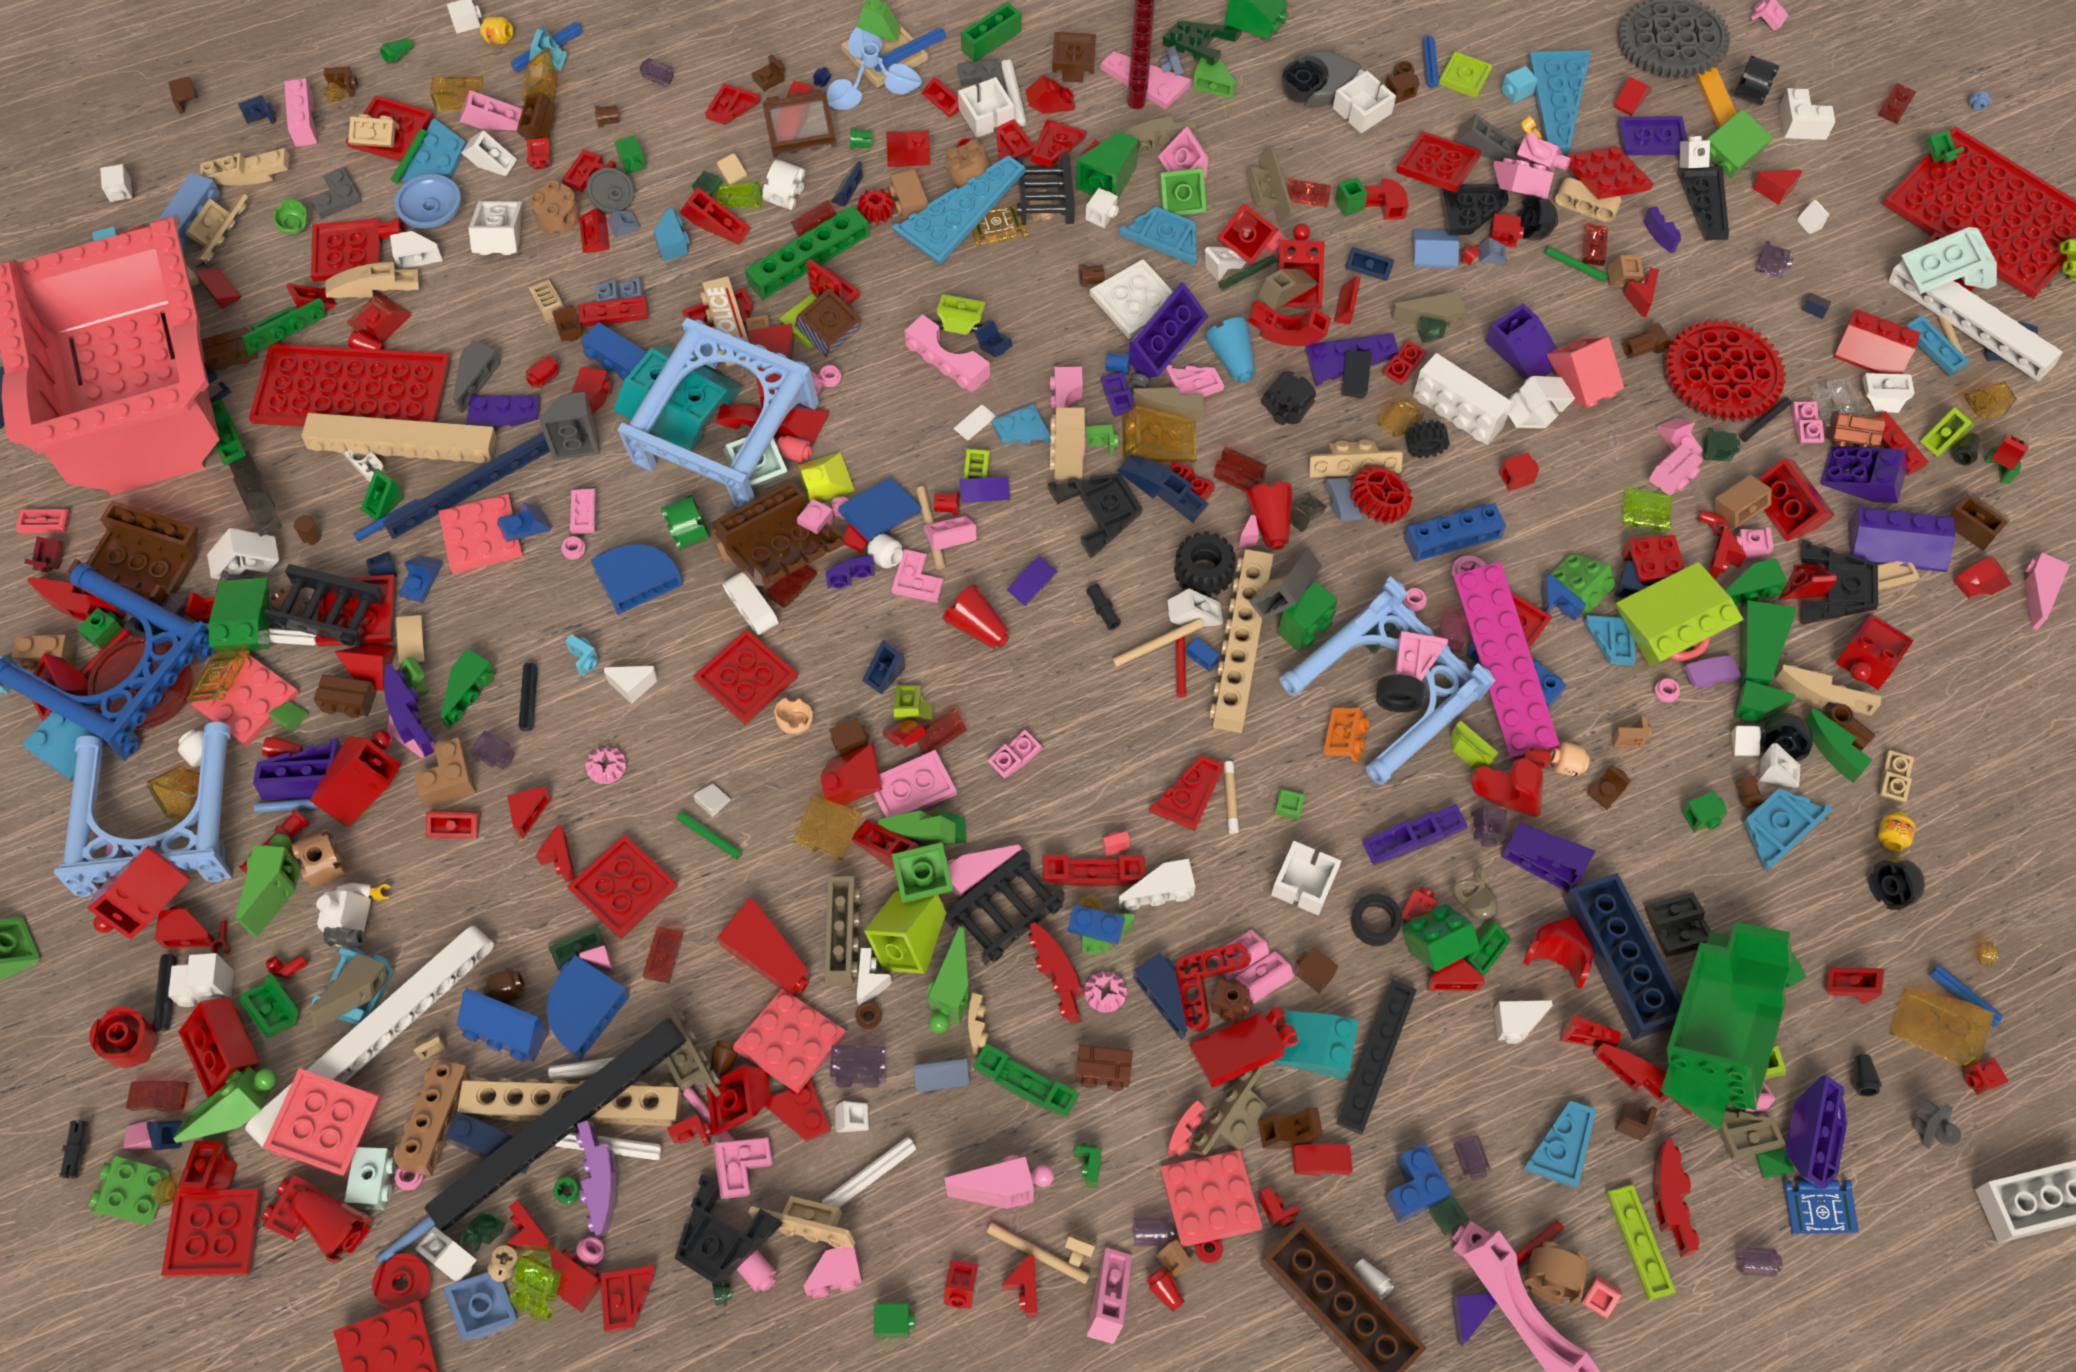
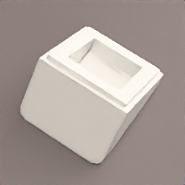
[1797,200,1829,234]
[1731,726,1761,756]
[693,784,731,817]
[835,1101,869,1132]

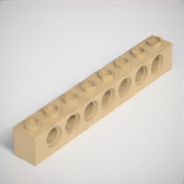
[1209,549,1273,733]
[457,1077,683,1126]

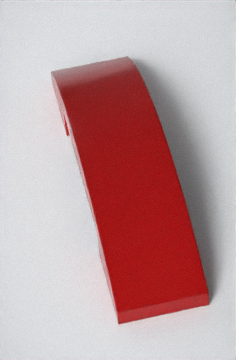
[1042,855,1146,887]

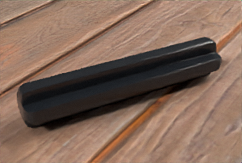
[518,663,538,731]
[153,954,177,1031]

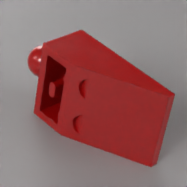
[1277,224,1325,309]
[1836,614,1914,690]
[309,730,401,827]
[87,845,191,940]

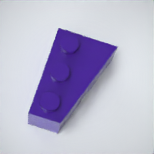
[253,737,342,800]
[1501,823,1596,893]

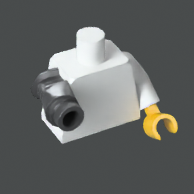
[316,883,391,949]

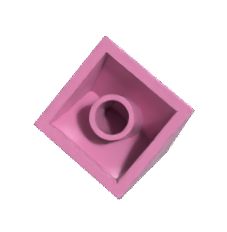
[1158,126,1209,179]

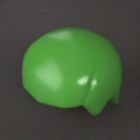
[273,199,308,235]

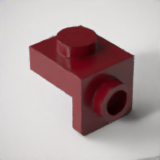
[24,536,64,572]

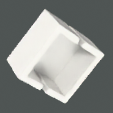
[1333,71,1396,133]
[958,77,1015,138]
[1508,376,1575,428]
[1271,841,1341,916]

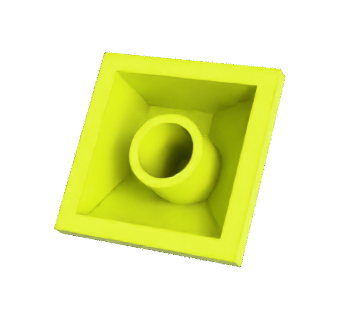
[796,452,855,503]

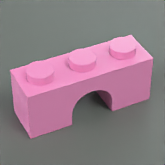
[284,78,317,147]

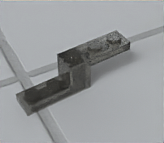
[229,450,283,537]

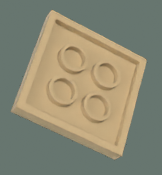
[841,24,928,88]

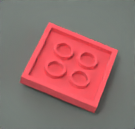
[438,494,523,574]
[191,651,300,747]
[733,989,846,1093]
[263,1068,379,1177]
[1160,1150,1262,1247]

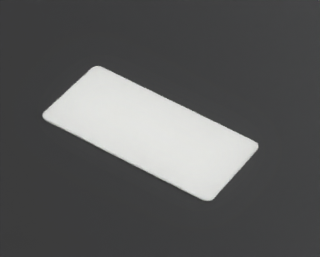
[954,405,996,441]

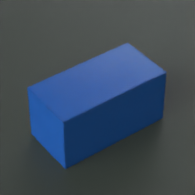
[1186,637,1220,672]

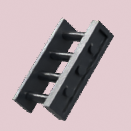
[1017,155,1075,225]
[265,564,386,647]
[945,849,1064,965]

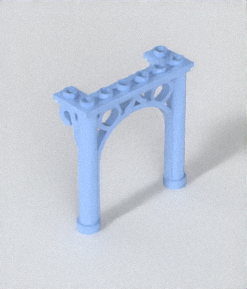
[1279,576,1496,785]
[54,722,232,897]

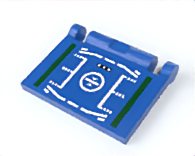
[1783,1180,1859,1234]

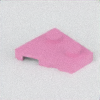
[1164,365,1224,397]
[1394,631,1448,681]

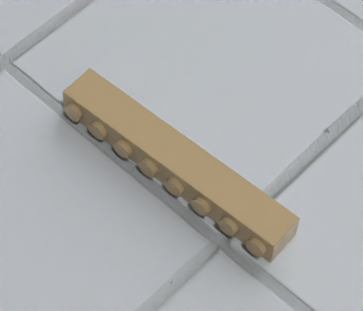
[301,413,497,463]

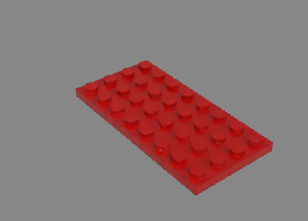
[249,344,451,427]

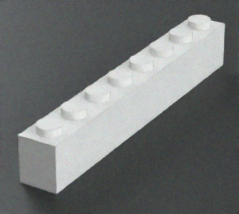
[1888,261,2062,381]

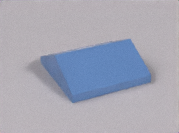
[1412,229,1459,268]
[443,1272,517,1341]

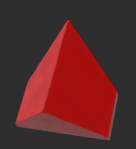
[1778,564,1837,600]
[334,644,397,691]

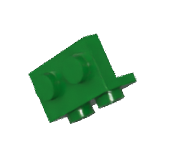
[239,973,299,1039]

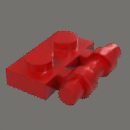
[562,149,616,192]

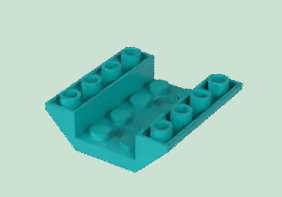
[614,345,742,452]

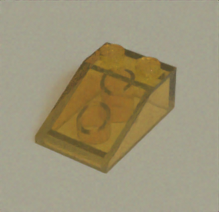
[1122,405,1197,463]
[1890,987,1994,1068]

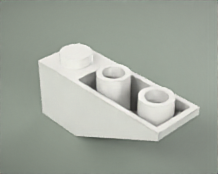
[1118,859,1195,911]

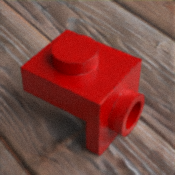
[526,138,552,170]
[185,593,215,624]

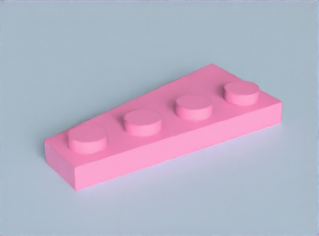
[1100,51,1192,110]

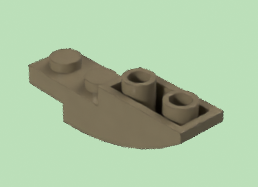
[1121,116,1196,154]

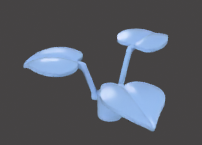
[827,27,922,110]

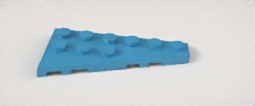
[1528,50,1592,153]
[891,155,1026,266]

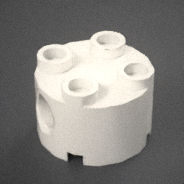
[762,159,806,211]

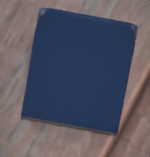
[1802,293,1831,319]
[366,552,397,577]
[147,1120,182,1150]

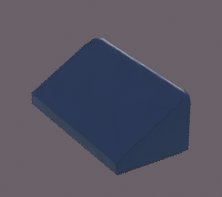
[831,161,863,207]
[1345,247,1394,281]

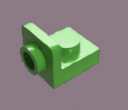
[1085,425,1119,456]

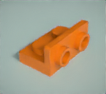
[1323,708,1369,762]

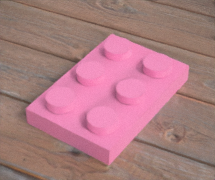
[873,750,957,818]

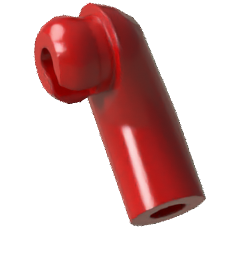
[1698,510,1730,536]
[265,954,308,978]

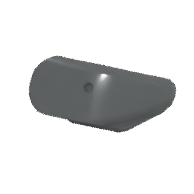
[1295,50,1361,108]

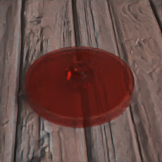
[88,636,194,730]

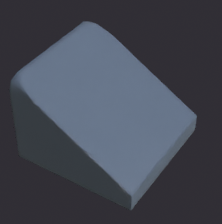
[608,211,640,237]
[1478,237,1506,264]

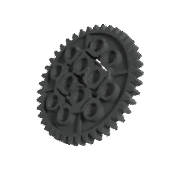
[1618,0,1730,79]

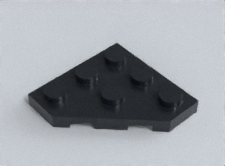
[1440,184,1509,235]

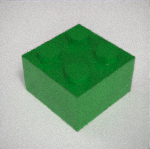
[1277,581,1338,652]
[1402,904,1480,972]

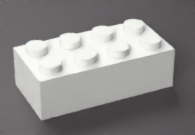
[1413,353,1513,446]
[1975,1160,2076,1244]

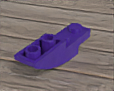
[384,663,434,757]

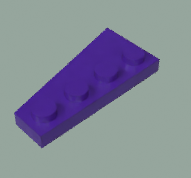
[1305,333,1399,386]

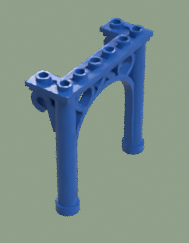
[0,563,216,762]

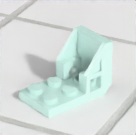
[1901,227,1997,294]

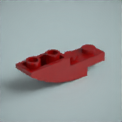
[27,576,126,621]
[1028,922,1085,1024]
[1653,1139,1700,1257]

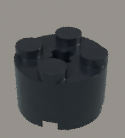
[1734,55,1780,106]
[1261,371,1316,425]

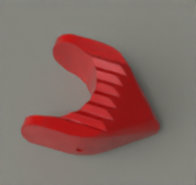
[1471,758,1543,817]
[1522,916,1594,989]

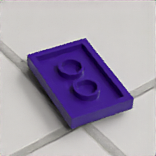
[1617,116,1688,155]

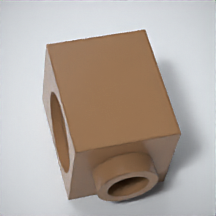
[1607,255,1644,287]

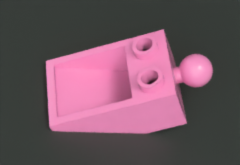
[944,1155,1054,1209]

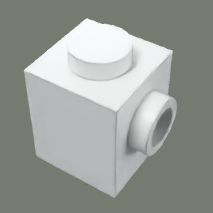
[447,0,482,34]
[1679,136,1710,168]
[100,164,132,202]
[1086,188,1119,228]

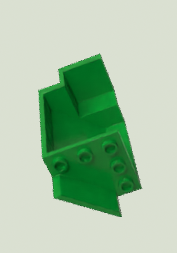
[1661,922,1792,1131]

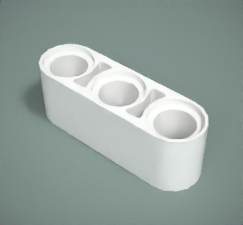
[722,572,779,636]

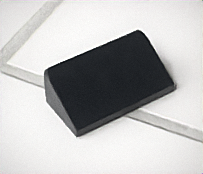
[1341,351,1372,399]

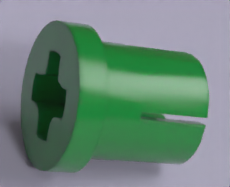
[850,127,872,149]

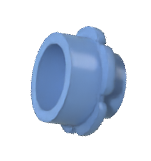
[1969,91,1992,111]

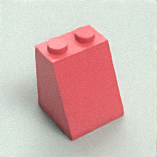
[1547,336,1624,407]

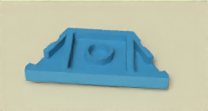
[402,119,466,184]
[1119,206,1197,266]
[1743,788,1833,872]

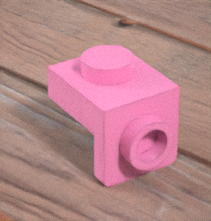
[1750,0,1788,31]
[797,499,833,534]

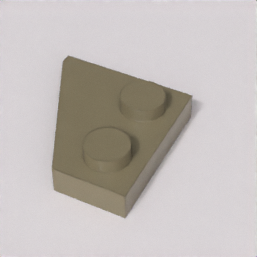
[1720,1111,1786,1160]

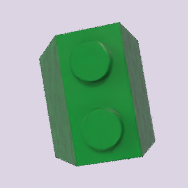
[1224,0,1288,40]
[1076,132,1138,198]

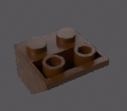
[1948,492,2011,551]

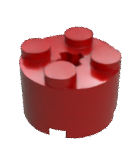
[89,1006,157,1068]

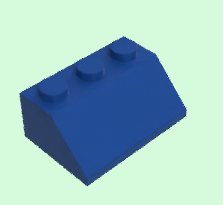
[457,988,549,1062]

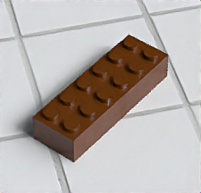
[1261,1220,1427,1372]

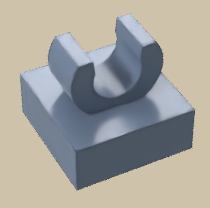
[1159,45,1184,76]

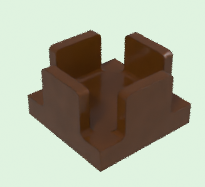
[1052,32,1096,83]

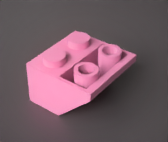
[1493,158,1554,198]

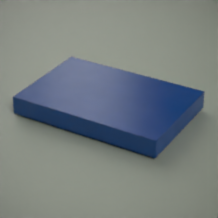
[838,477,922,542]

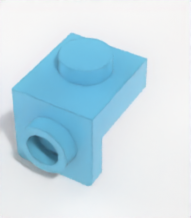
[565,634,599,677]

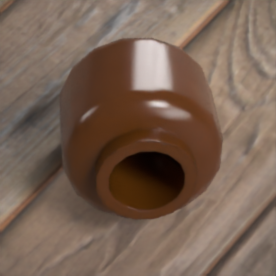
[483,967,526,1004]

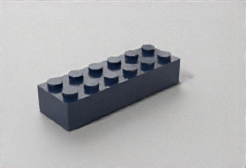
[1564,873,1682,1041]

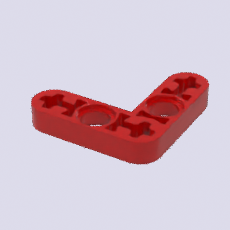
[1176,943,1251,1032]

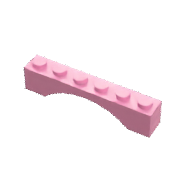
[1463,1231,1601,1372]

